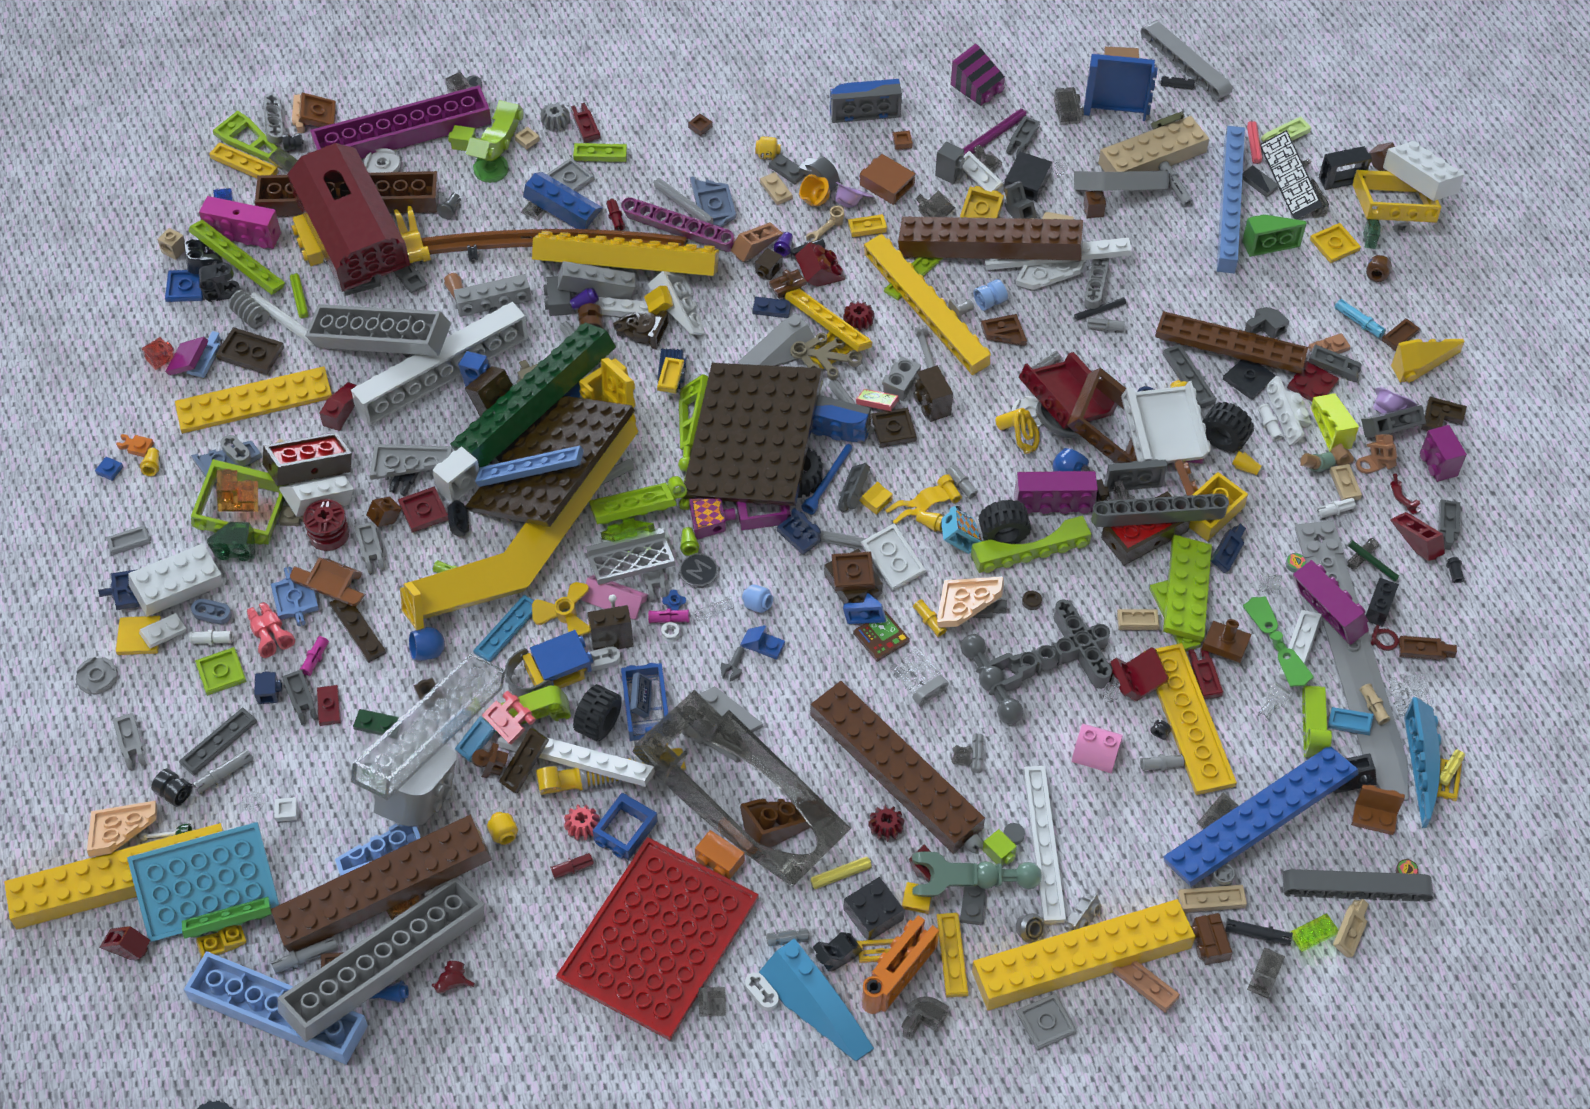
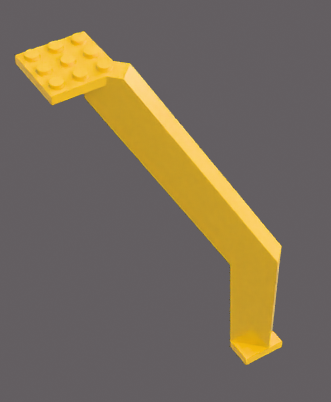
[400,358,638,630]

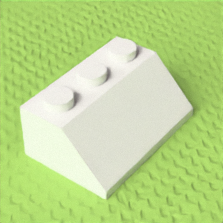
[279,476,354,517]

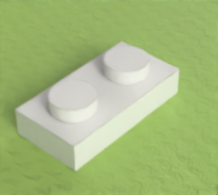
[139,613,186,648]

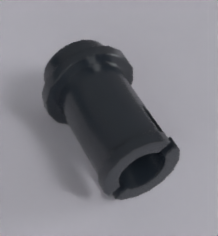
[1446,557,1465,583]

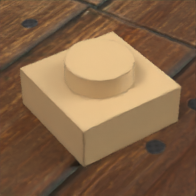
[515,127,540,150]

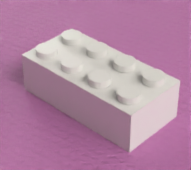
[1383,141,1464,201]
[128,543,221,617]

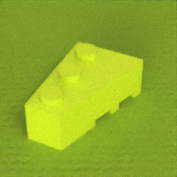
[1311,394,1359,452]

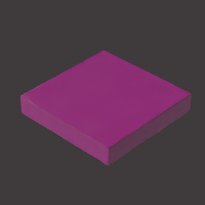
[165,336,209,375]

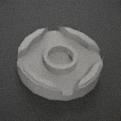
[75,657,118,695]

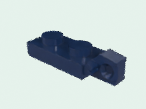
[1210,523,1246,573]

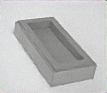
[106,525,151,555]

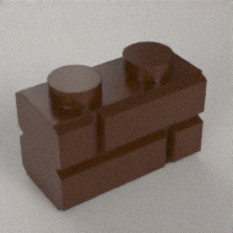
[1191,913,1233,965]

